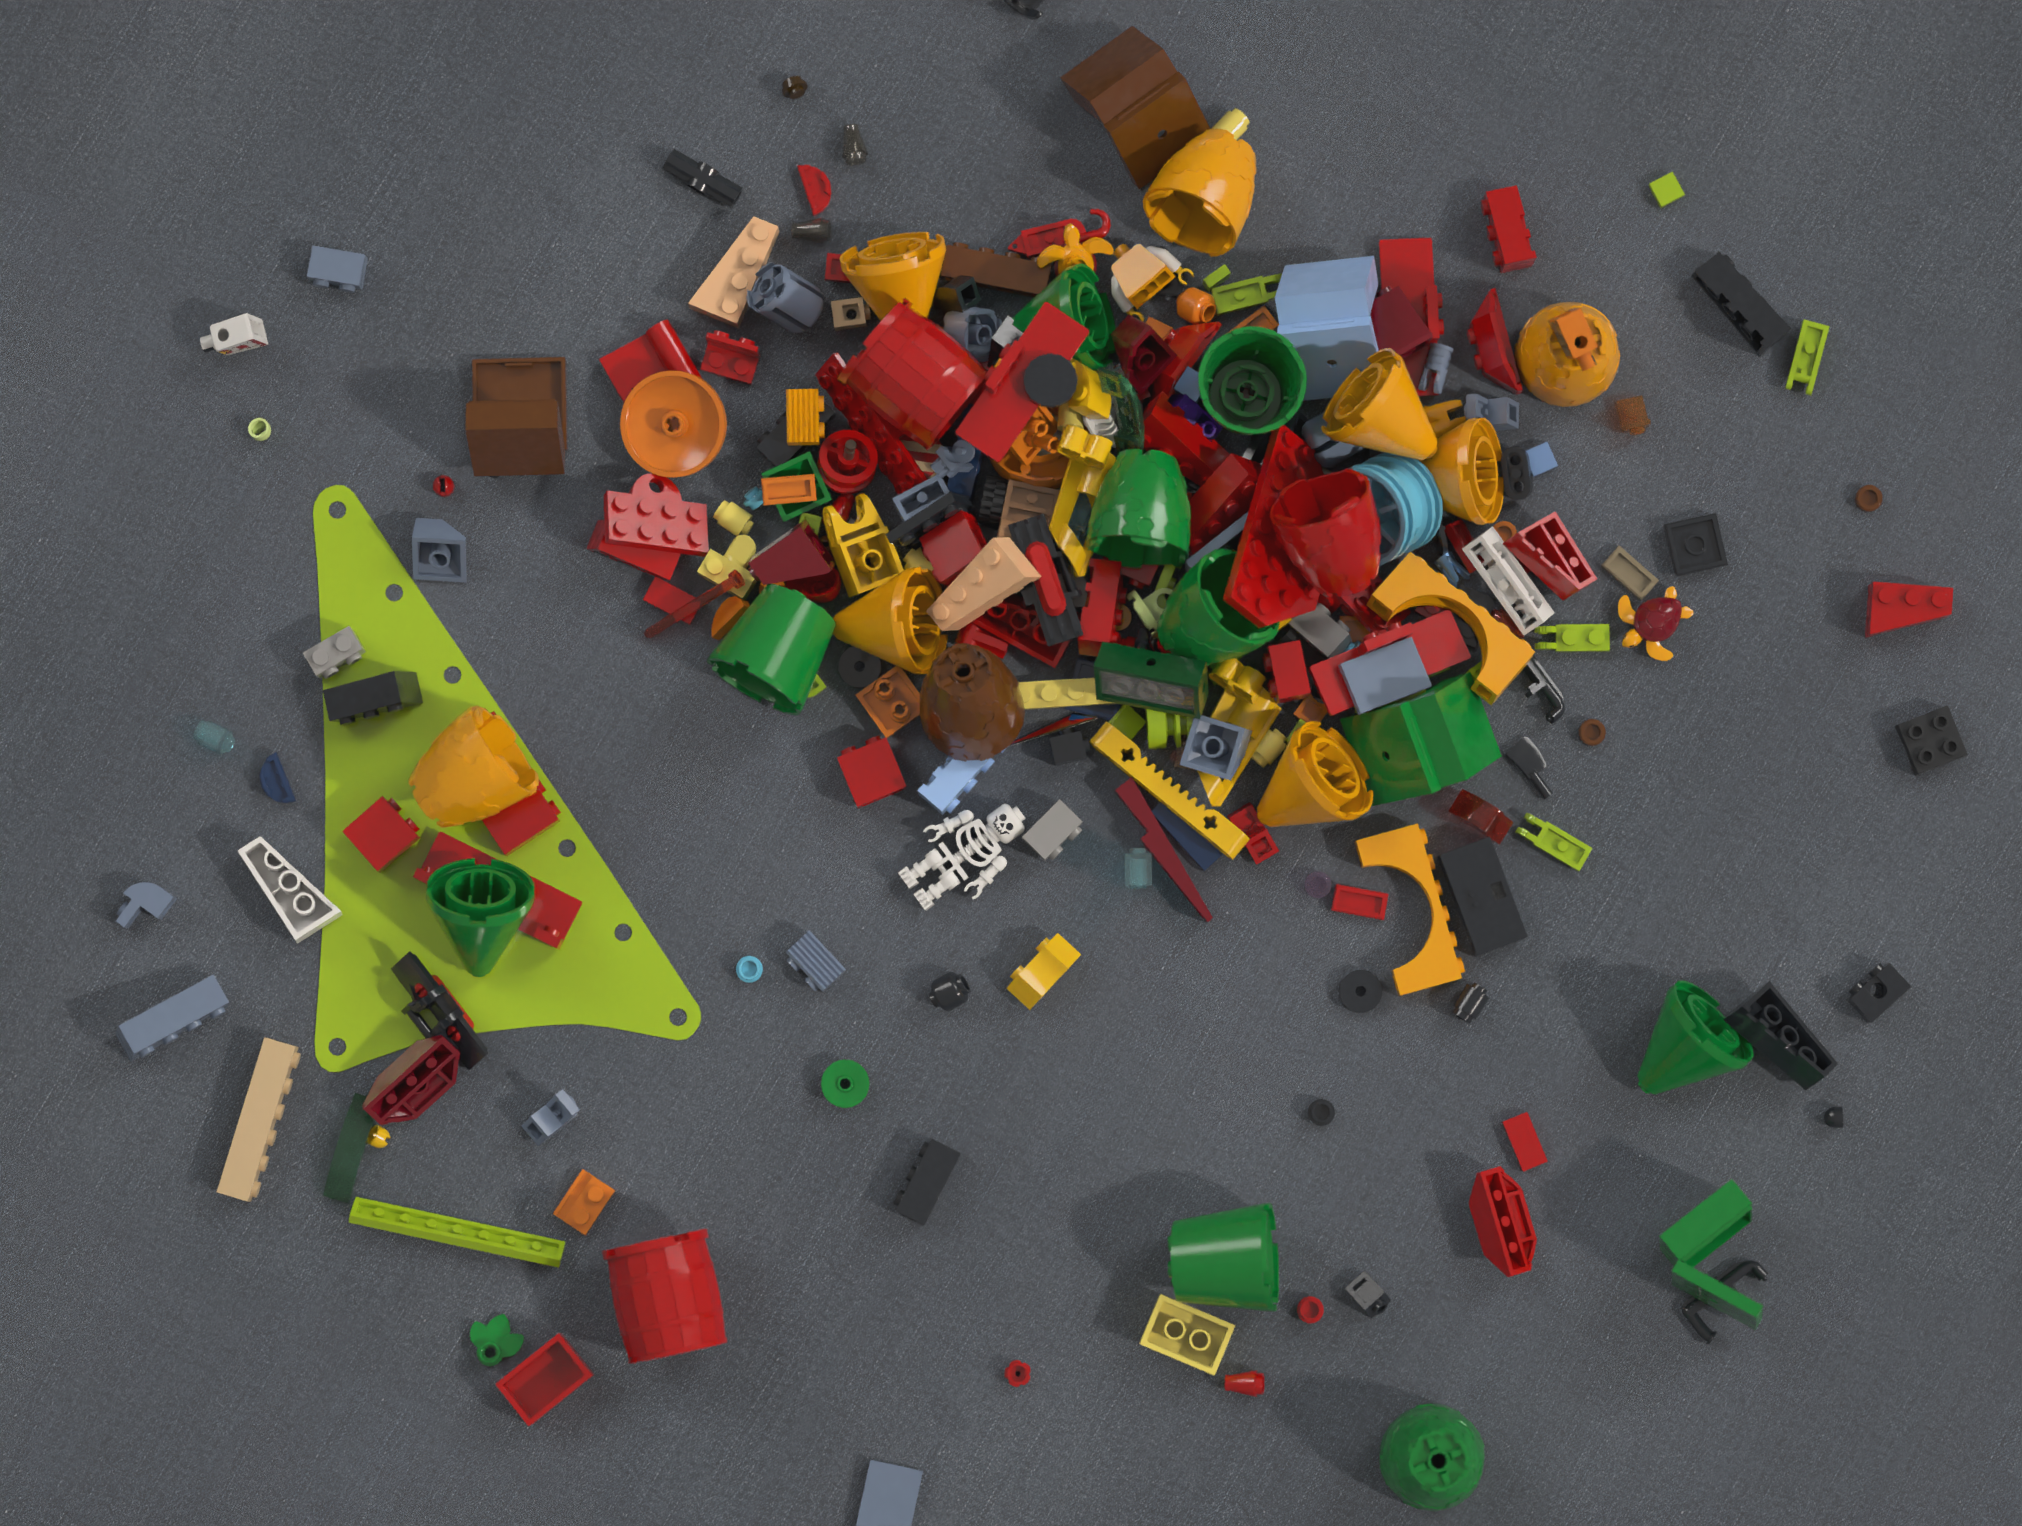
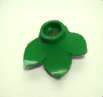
[470,1314,524,1366]

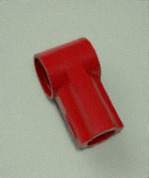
[954,622,1010,660]

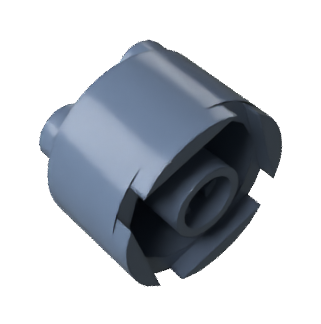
[943,307,1002,362]

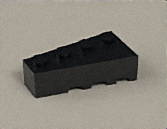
[1692,252,1791,357]
[1724,981,1838,1090]

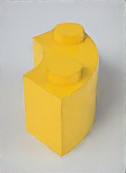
[1068,359,1111,419]
[1006,933,1081,1010]

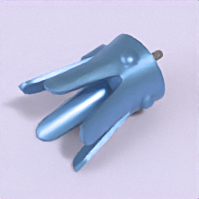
[1434,551,1470,588]

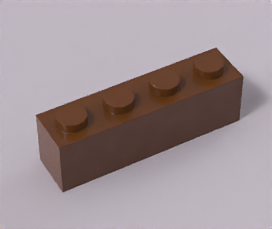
[941,242,1051,298]

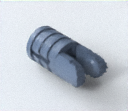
[1418,343,1453,394]

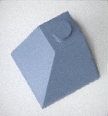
[412,518,467,583]
[1180,715,1252,780]

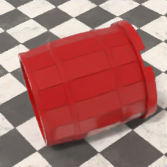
[837,298,988,450]
[602,1228,728,1364]

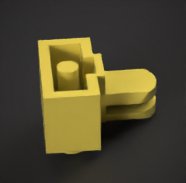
[697,535,757,600]

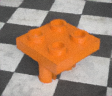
[1010,406,1060,466]
[855,666,920,738]

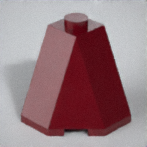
[1111,314,1177,395]

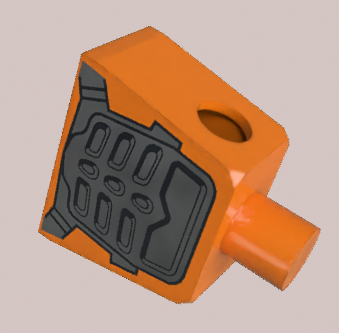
[1547,308,1597,371]

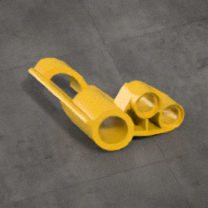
[1049,425,1116,577]
[1197,658,1282,807]

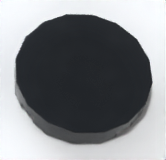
[1023,353,1078,408]

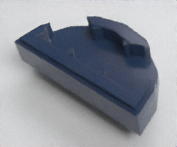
[259,752,297,804]

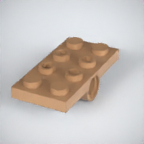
[997,479,1060,592]

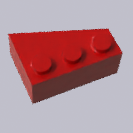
[1502,511,1597,601]
[586,520,681,580]

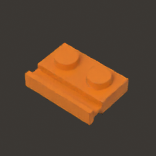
[553,1169,616,1235]

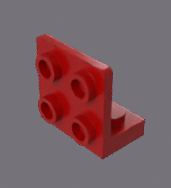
[700,330,760,385]

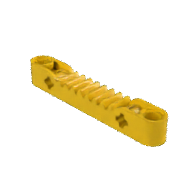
[1089,721,1250,860]

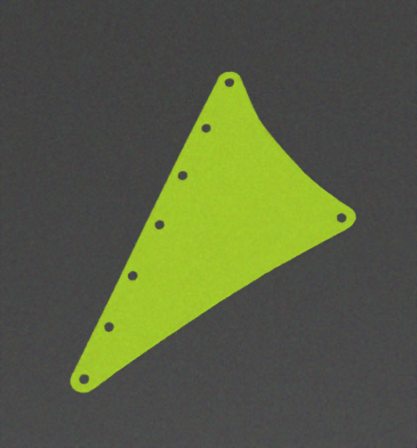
[313,485,701,1072]

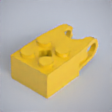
[823,493,904,597]

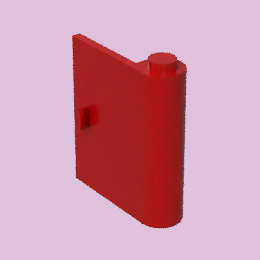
[599,319,702,403]

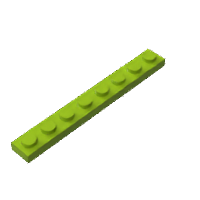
[349,1197,566,1268]

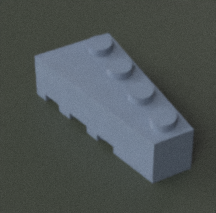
[116,975,229,1062]

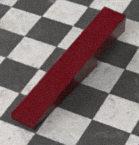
[1115,777,1213,923]

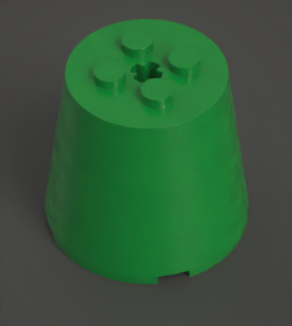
[1198,326,1307,435]
[707,584,836,715]
[1168,1203,1279,1312]

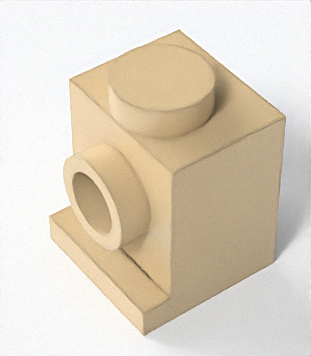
[831,297,871,331]

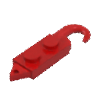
[1007,209,1111,258]

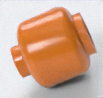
[1176,287,1216,325]

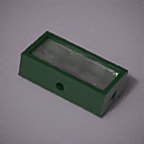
[1094,642,1208,719]

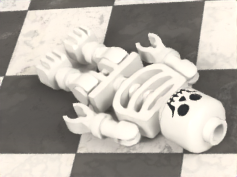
[898,804,1026,911]

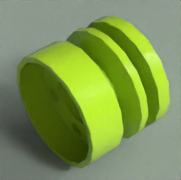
[1145,709,1194,749]

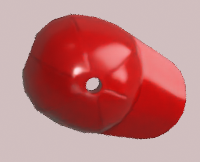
[785,568,841,604]

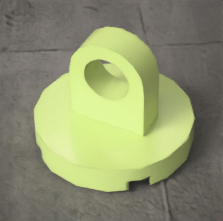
[1126,588,1173,639]

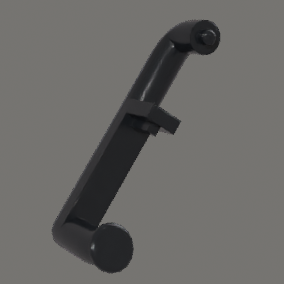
[1523,655,1565,724]
[1682,1260,1768,1345]

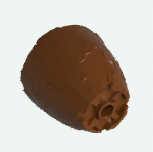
[920,644,1025,762]

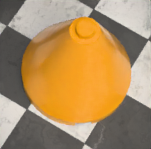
[839,232,946,321]
[1321,348,1438,460]
[1419,418,1504,525]
[833,567,948,674]
[1257,721,1373,827]

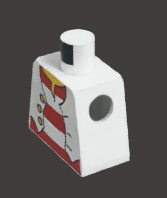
[200,313,269,355]

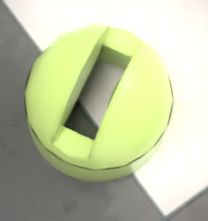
[248,418,271,441]

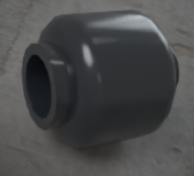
[929,972,971,1011]

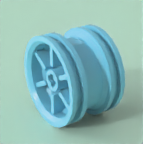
[1348,453,1443,566]

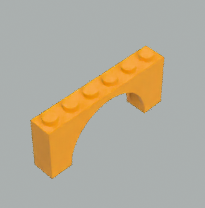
[1366,552,1535,705]
[1354,823,1465,997]

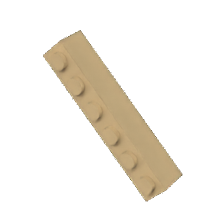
[217,1037,301,1202]

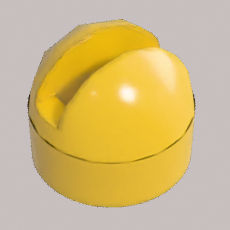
[367,1125,390,1148]

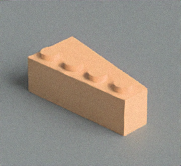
[688,216,779,329]
[926,537,1041,631]

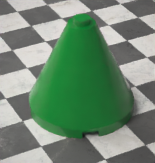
[1012,263,1116,370]
[426,858,535,977]
[1637,980,1754,1095]

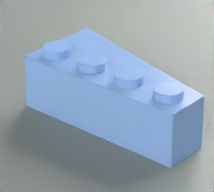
[917,747,1008,815]

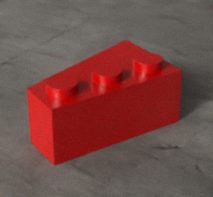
[1481,185,1537,273]
[1078,558,1128,656]
[1865,582,1953,638]

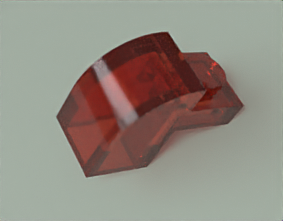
[1448,789,1514,845]

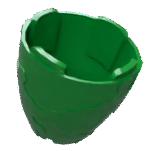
[1086,449,1191,569]
[1157,548,1280,665]
[1379,1403,1485,1511]

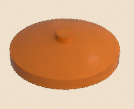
[620,371,727,478]

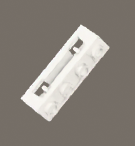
[1462,526,1555,635]

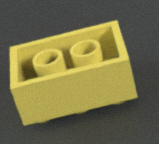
[1139,1294,1235,1376]

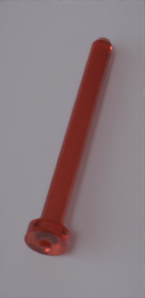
[644,569,745,638]

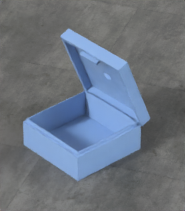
[1275,256,1379,401]

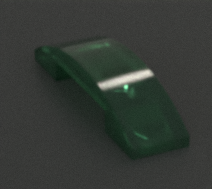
[1097,367,1144,454]
[323,1093,375,1203]

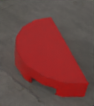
[797,165,832,217]

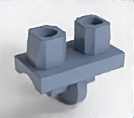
[930,440,975,478]

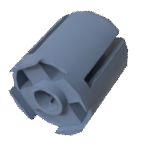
[746,262,823,333]
[1302,411,1365,468]

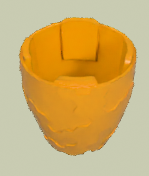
[1143,129,1256,257]
[1514,302,1620,407]
[408,706,539,828]

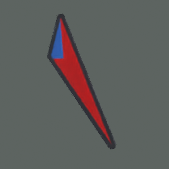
[1008,712,1097,747]

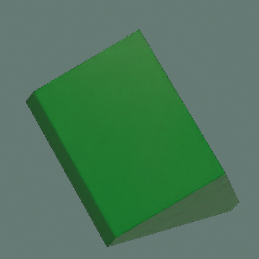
[761,451,832,522]

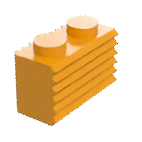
[786,389,825,446]

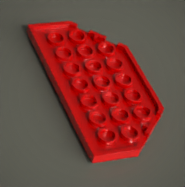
[1223,425,1324,628]

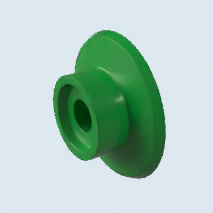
[821,1060,869,1108]

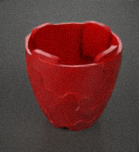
[1270,469,1381,597]

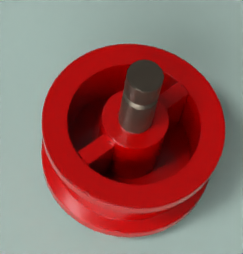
[817,430,878,494]

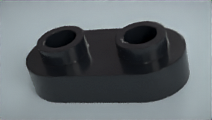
[1501,447,1533,500]

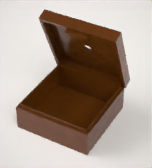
[1060,26,1210,189]
[465,357,568,476]

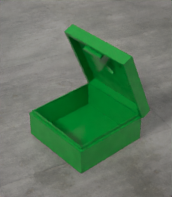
[1340,672,1502,806]
[1660,1179,1763,1331]

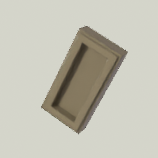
[1601,546,1659,601]

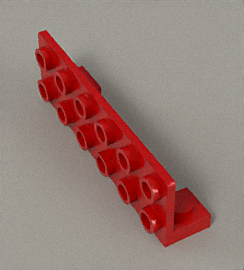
[413,832,582,950]

